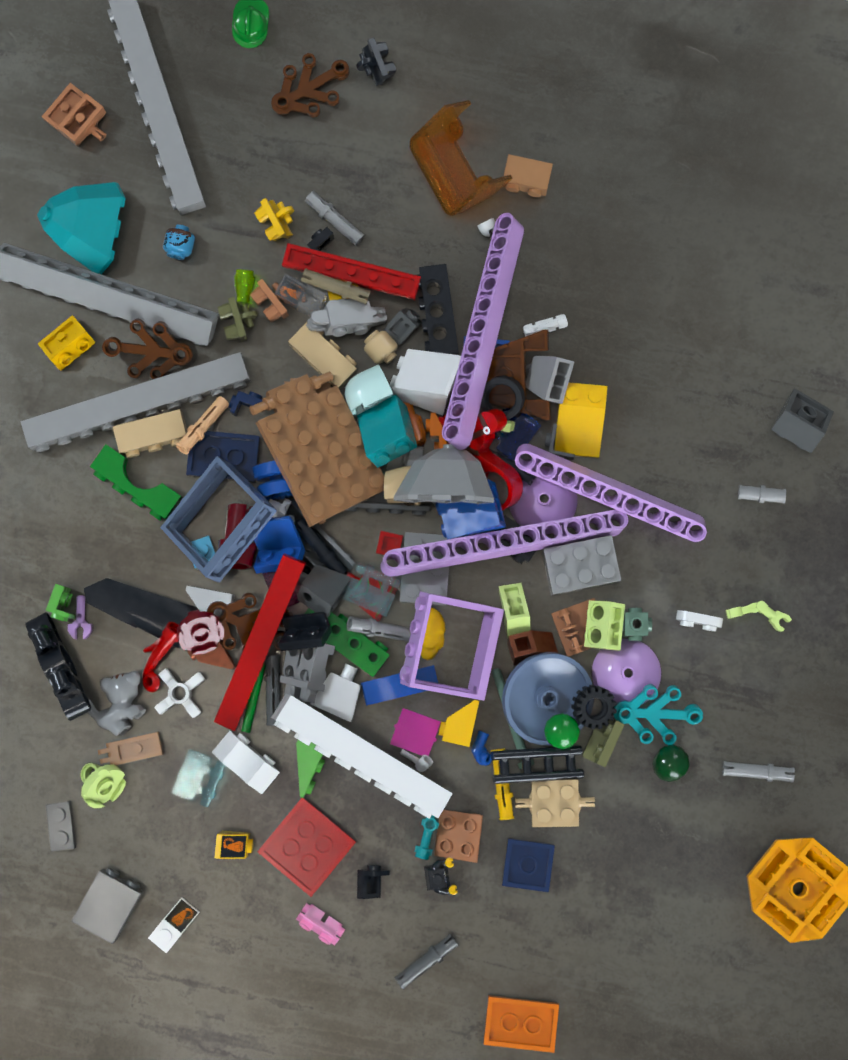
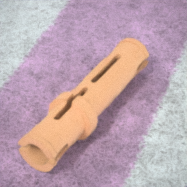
[176,396,229,455]

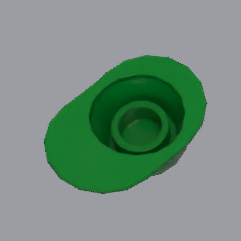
[232,0,269,48]

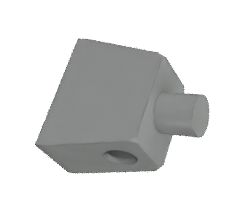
[526,356,574,404]

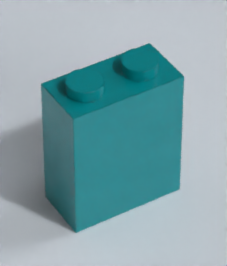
[357,395,418,468]

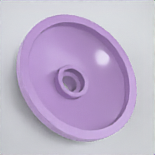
[509,466,577,535]
[591,639,661,705]

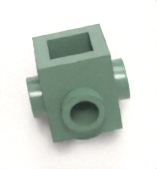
[622,608,652,641]

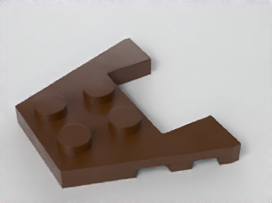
[486,329,551,420]

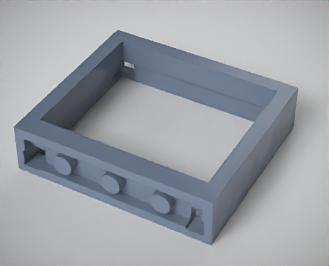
[160,456,277,583]

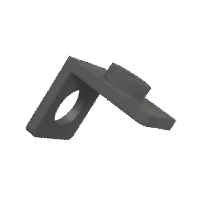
[545,423,575,461]

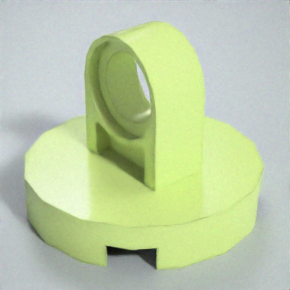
[81,763,126,808]

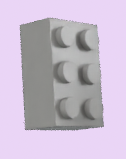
[400,532,449,606]
[542,535,621,596]

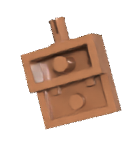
[42,83,107,147]

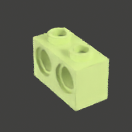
[584,600,625,651]

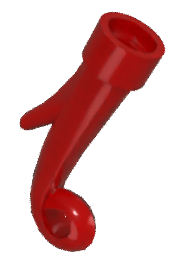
[142,622,179,693]

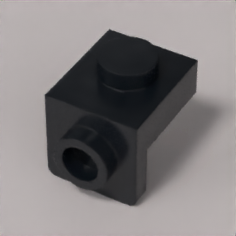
[307,227,334,251]
[357,865,390,899]

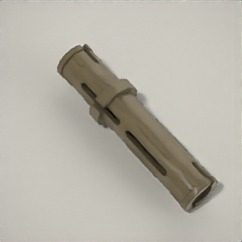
[301,268,371,305]

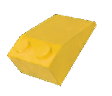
[554,382,607,458]

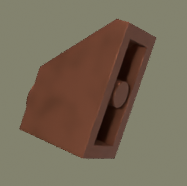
[187,640,237,670]

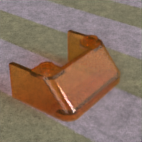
[410,100,513,216]

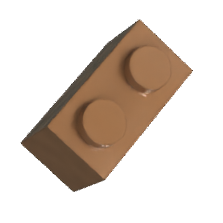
[502,154,553,197]

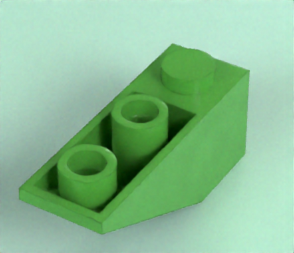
[296,740,325,798]

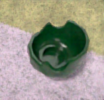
[652,744,690,782]

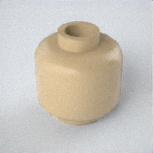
[364,330,398,364]

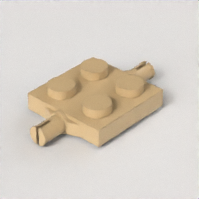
[515,779,595,827]

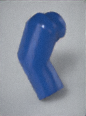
[471,731,492,766]

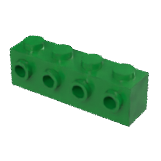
[304,608,390,678]

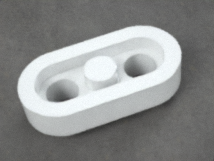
[676,610,723,632]

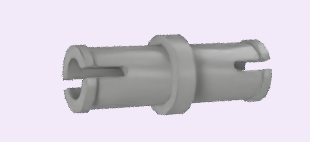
[738,485,786,504]

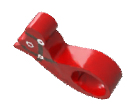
[438,409,523,511]

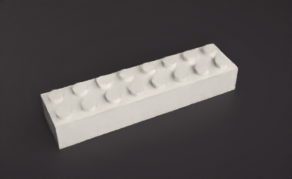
[271,693,452,819]

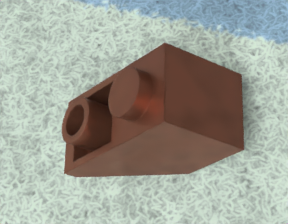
[507,630,558,666]

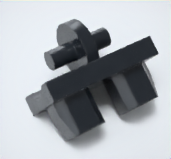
[356,38,396,86]

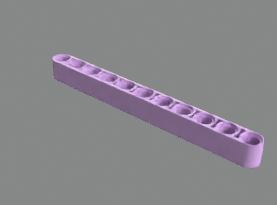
[442,213,524,450]
[380,510,628,577]

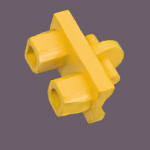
[254,198,295,241]

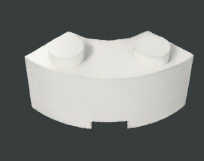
[212,731,280,794]

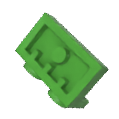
[46,584,76,622]

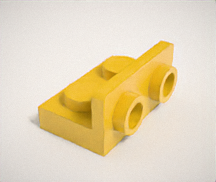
[38,315,95,371]

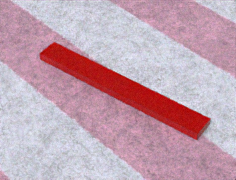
[214,553,306,731]

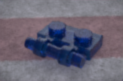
[493,408,542,461]

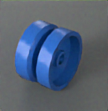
[252,460,293,501]

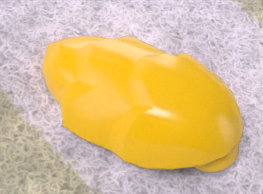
[421,608,446,660]

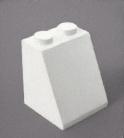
[389,349,461,416]

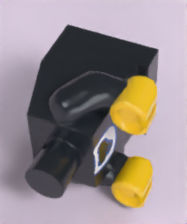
[424,857,458,895]

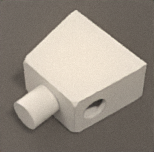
[310,663,361,722]

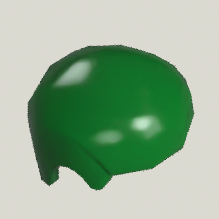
[544,713,580,749]

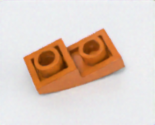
[425,413,447,449]

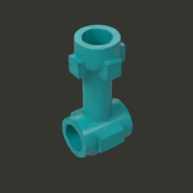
[414,815,439,860]

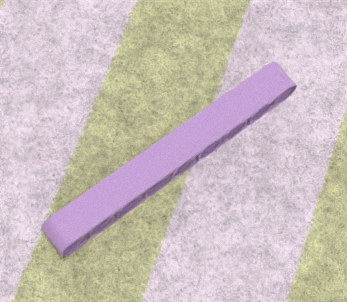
[515,444,707,542]

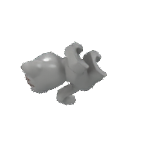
[89,671,146,736]

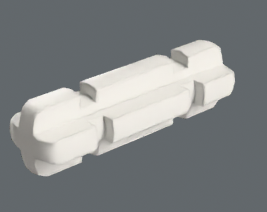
[523,314,568,337]

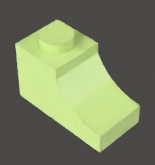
[499,583,530,637]

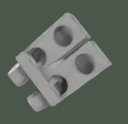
[280,644,335,703]

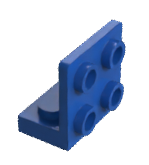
[253,516,305,573]

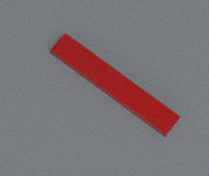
[282,243,421,300]

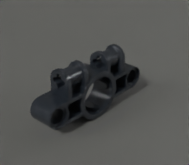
[25,612,92,721]

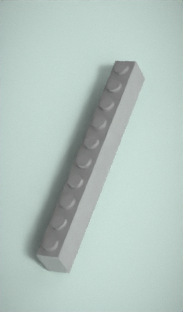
[107,0,206,215]
[0,243,219,346]
[20,352,251,452]

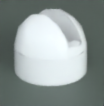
[478,218,495,237]

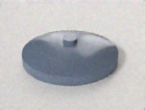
[502,652,594,745]

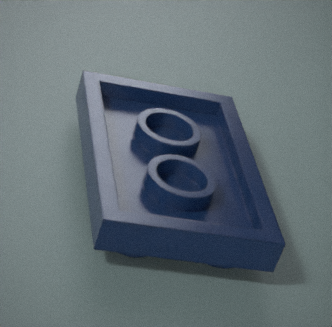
[186,431,260,482]

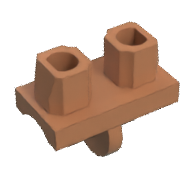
[250,279,289,322]

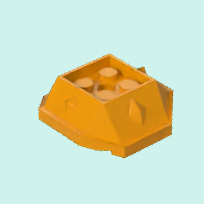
[746,837,848,943]

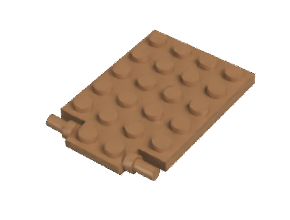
[249,371,384,527]

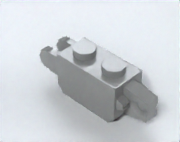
[306,299,387,337]

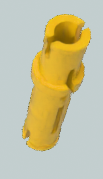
[491,748,514,820]

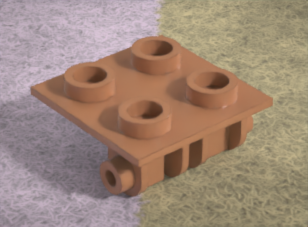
[551,598,595,657]
[434,809,483,863]

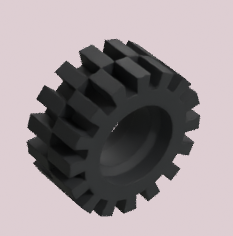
[571,685,617,729]

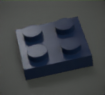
[502,838,555,892]

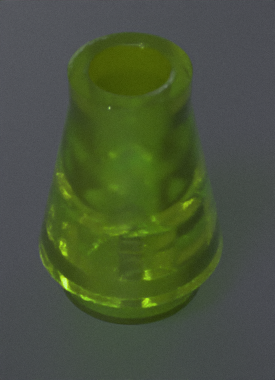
[233,269,256,303]

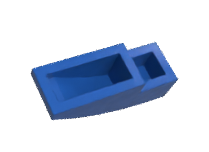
[361,665,438,706]

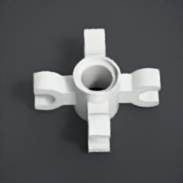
[154,668,206,718]

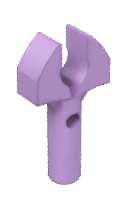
[68,595,93,640]

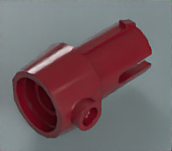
[218,503,257,570]

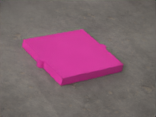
[390,708,441,756]

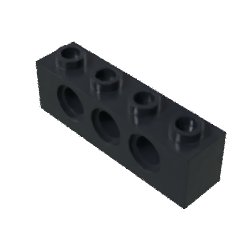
[417,264,459,355]

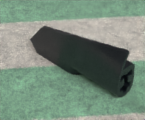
[84,578,198,648]

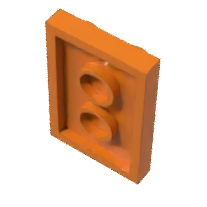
[483,995,559,1053]

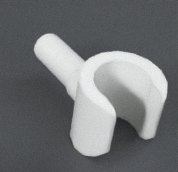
[400,749,433,772]

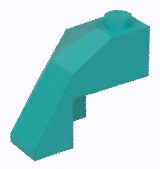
[37,182,126,275]

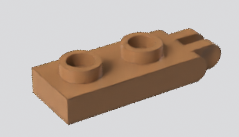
[98,732,164,765]

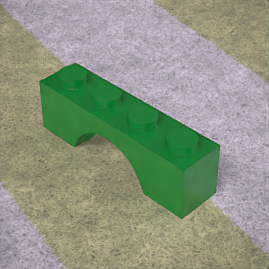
[90,444,183,521]

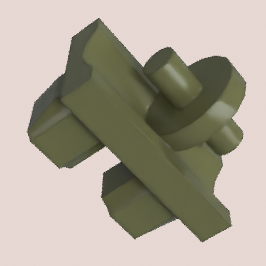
[217,297,258,342]

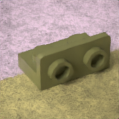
[582,720,625,767]

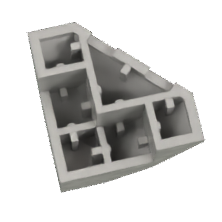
[394,444,494,504]

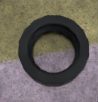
[480,375,525,420]

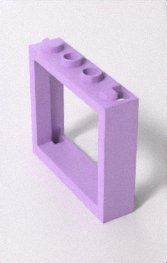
[400,591,504,701]

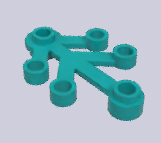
[613,684,703,745]

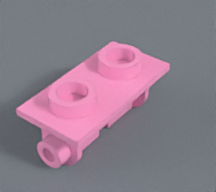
[296,903,345,946]

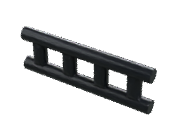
[491,746,584,784]

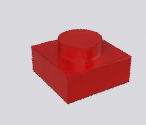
[376,531,403,555]

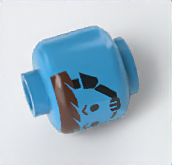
[163,224,195,260]

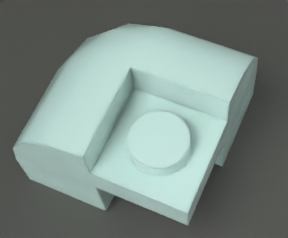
[344,364,393,419]

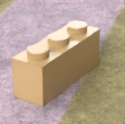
[288,322,358,390]
[113,409,188,458]

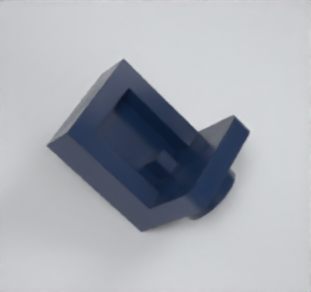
[228,391,263,417]

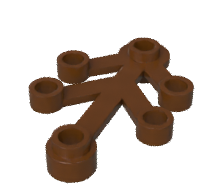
[271,53,349,118]
[102,318,193,379]
[207,593,285,652]

